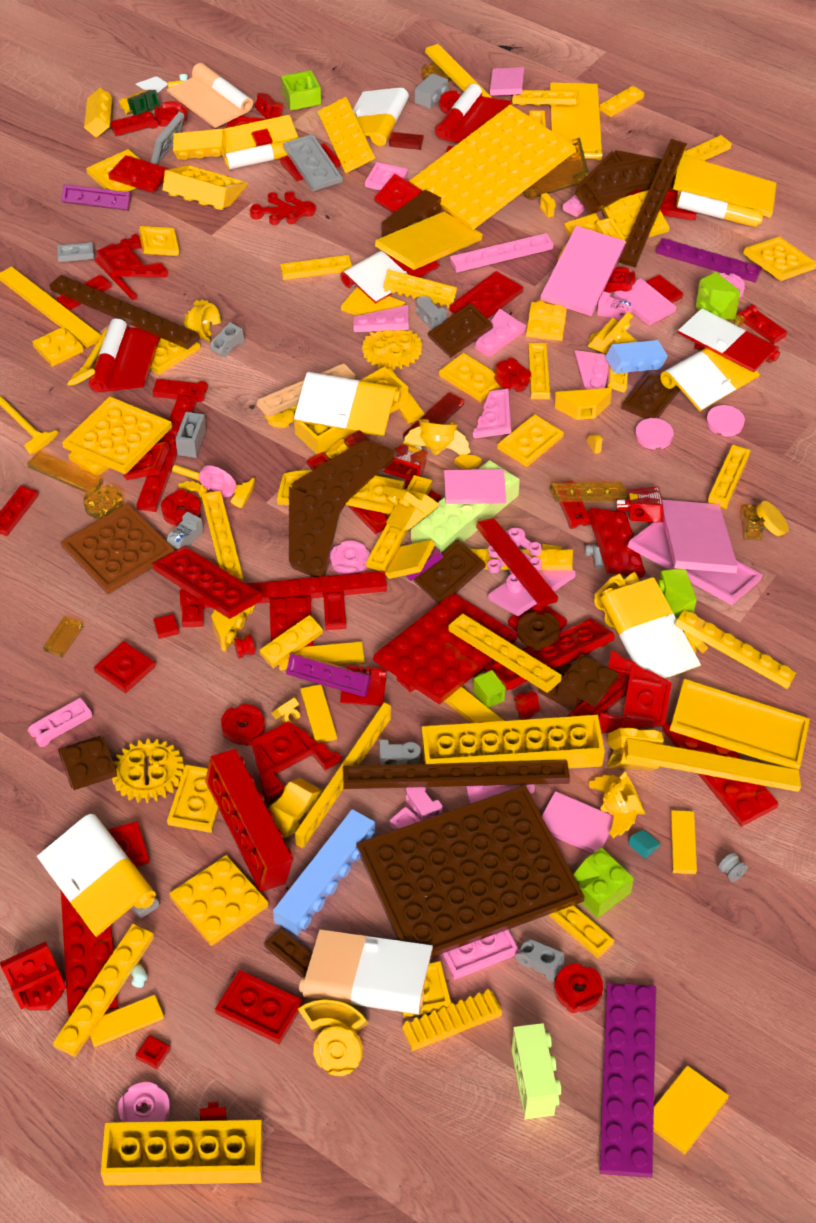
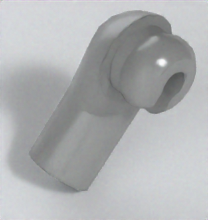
[585,544,604,568]

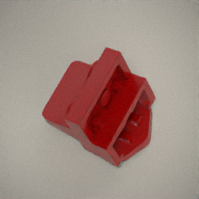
[0,941,67,1011]

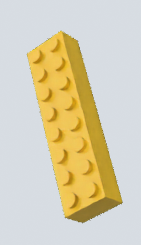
[421,715,605,769]

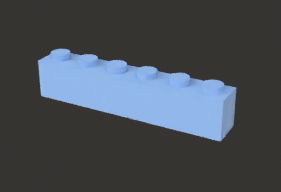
[273,809,377,936]

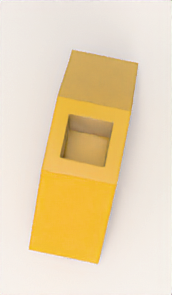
[554,388,612,420]
[211,605,255,651]

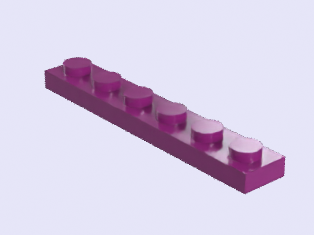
[656,238,762,283]

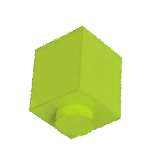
[473,670,506,708]

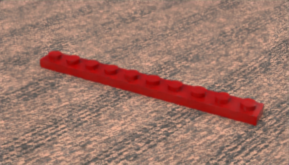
[179,571,387,611]

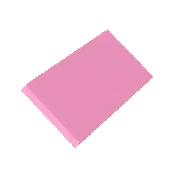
[540,226,626,316]
[662,500,738,573]
[628,522,763,605]

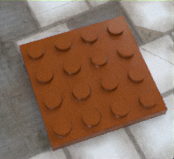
[61,503,175,594]

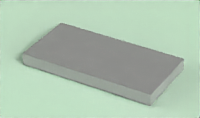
[283,134,343,192]

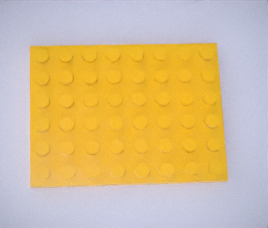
[409,104,576,230]

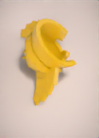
[171,300,221,345]
[403,419,471,456]
[589,771,646,839]

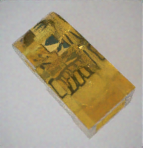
[740,504,764,540]

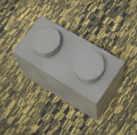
[414,73,449,109]
[176,412,206,458]

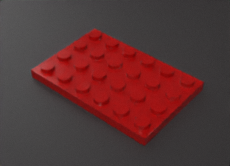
[373,593,518,705]

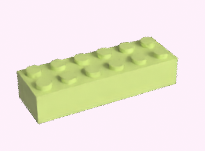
[411,460,520,554]

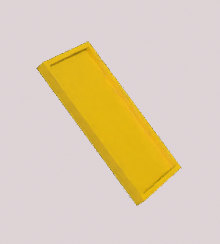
[673,155,777,218]
[375,212,483,270]
[670,679,810,770]

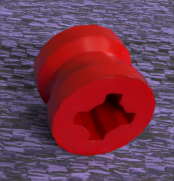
[233,634,255,659]

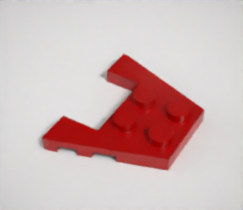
[96,234,168,278]
[599,651,672,734]
[251,721,342,802]

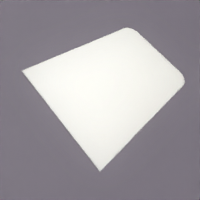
[136,77,168,93]

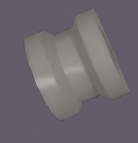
[718,853,748,882]

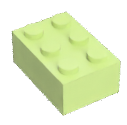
[511,1023,561,1120]

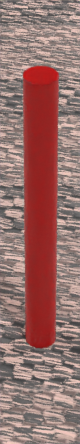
[95,257,137,300]

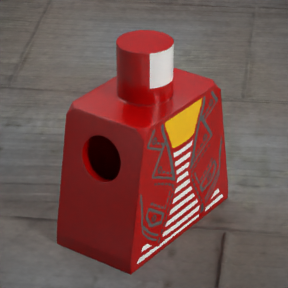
[384,444,427,481]
[616,486,663,522]

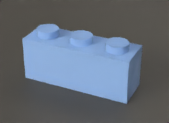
[605,340,668,373]

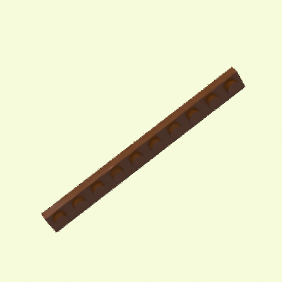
[619,139,687,268]
[49,275,200,349]
[343,760,570,789]

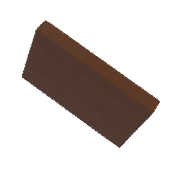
[428,303,493,358]
[621,371,681,419]
[413,539,486,604]

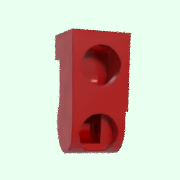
[254,93,283,119]

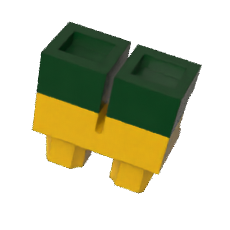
[119,90,160,115]

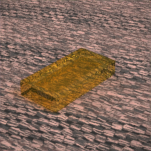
[43,617,83,658]

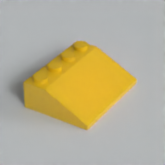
[163,165,248,210]

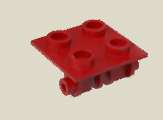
[340,665,387,706]

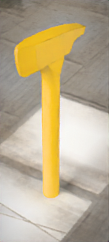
[67,328,108,386]
[0,396,59,454]
[172,465,255,508]

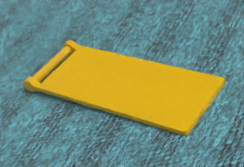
[550,83,602,161]

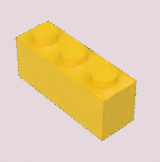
[84,87,112,138]
[173,129,226,160]

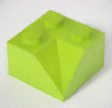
[281,70,321,111]
[695,272,741,322]
[657,568,697,619]
[573,847,634,919]

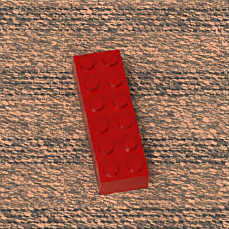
[205,749,294,893]

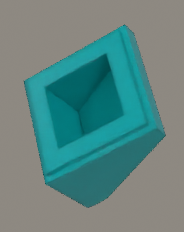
[629,830,661,859]

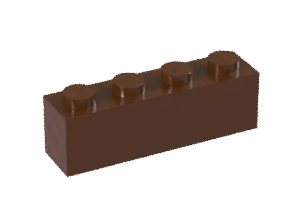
[382,189,442,237]

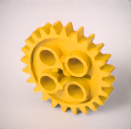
[362,330,422,370]
[112,739,184,803]

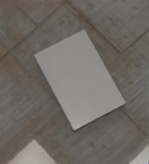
[151,111,184,165]

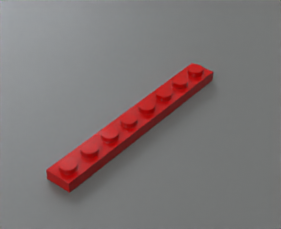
[136,395,197,512]

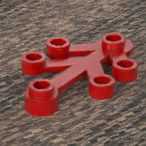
[249,191,316,225]

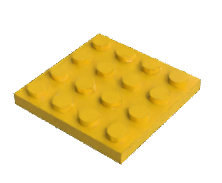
[62,396,172,475]

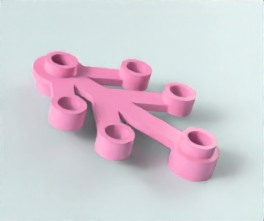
[488,528,542,593]

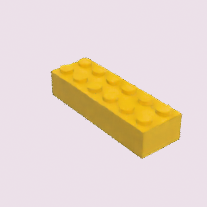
[294,366,409,455]
[101,1120,263,1186]

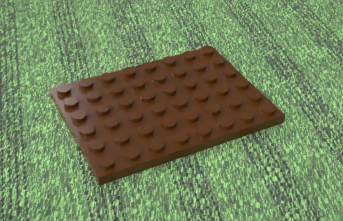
[356,785,585,958]

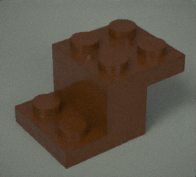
[538,654,619,711]
[58,735,117,790]

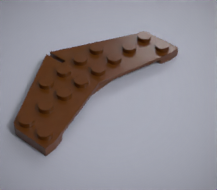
[575,150,675,214]
[289,440,397,577]

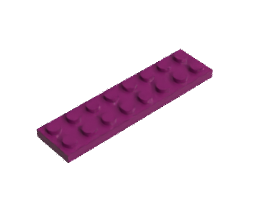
[600,983,656,1178]

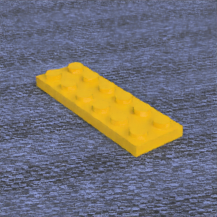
[317,97,376,173]

